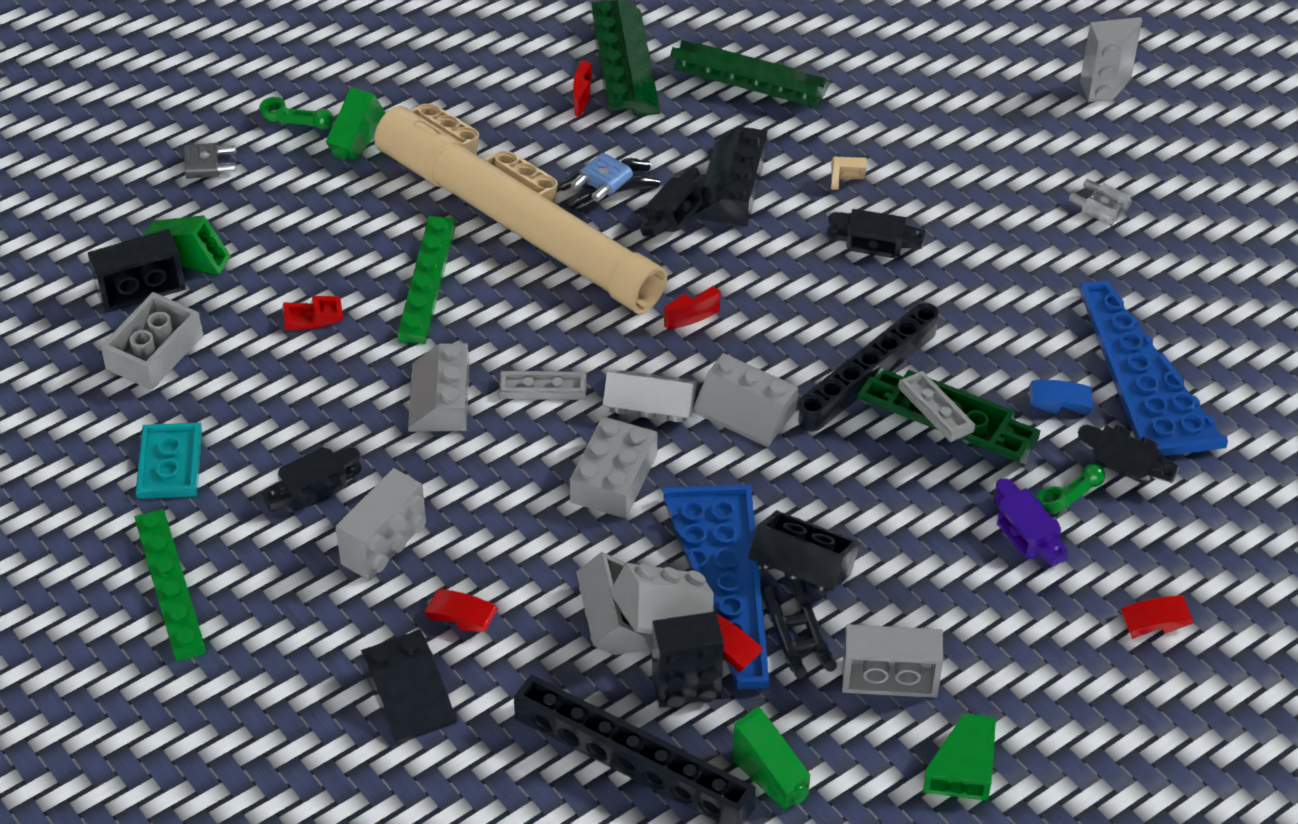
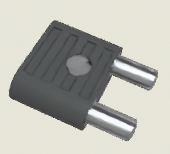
[185,143,237,179]

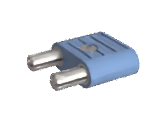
[571,153,633,202]

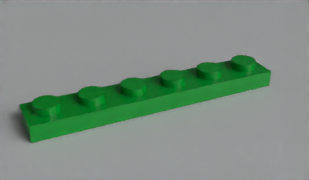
[398,216,456,344]
[134,508,207,662]

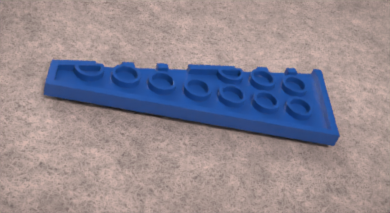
[1079,280,1228,456]
[663,485,769,689]

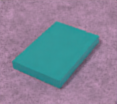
[136,422,203,499]

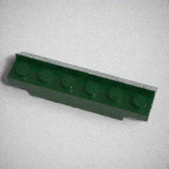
[591,0,660,116]
[670,40,831,108]
[857,368,1041,464]

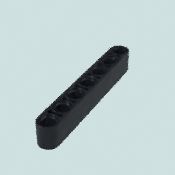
[798,303,939,432]

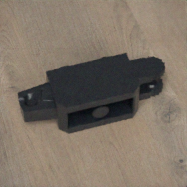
[639,167,705,237]
[827,209,925,258]
[1077,424,1180,484]
[261,447,362,512]

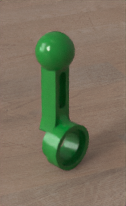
[259,97,334,130]
[1035,463,1105,515]

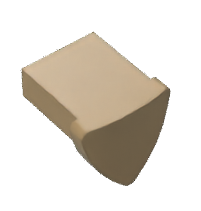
[831,156,866,190]

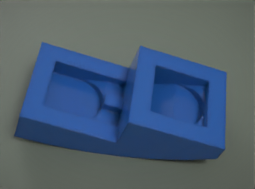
[1029,380,1093,415]

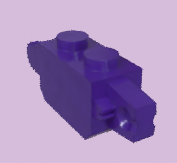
[994,478,1068,567]

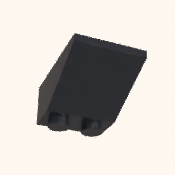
[361,629,457,745]

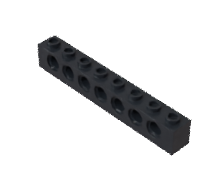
[514,674,756,824]

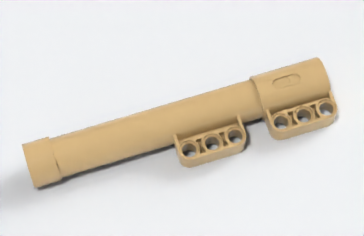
[374,104,667,314]

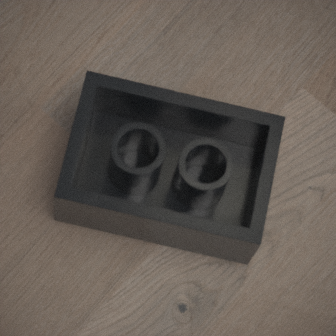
[87,229,186,314]
[748,510,861,591]
[652,611,724,708]

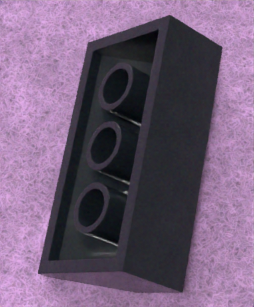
[695,127,768,226]

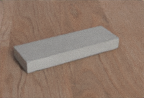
[499,371,587,400]
[898,371,975,442]

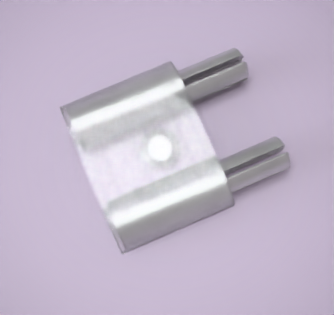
[1069,178,1132,226]

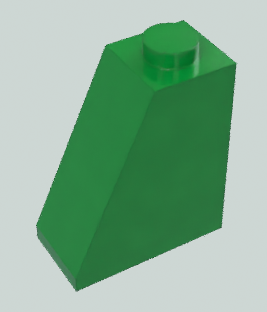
[326,87,386,160]
[143,215,231,275]
[732,706,810,811]
[923,714,996,801]

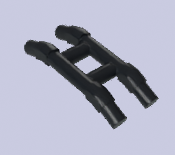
[558,158,660,209]
[762,580,837,679]

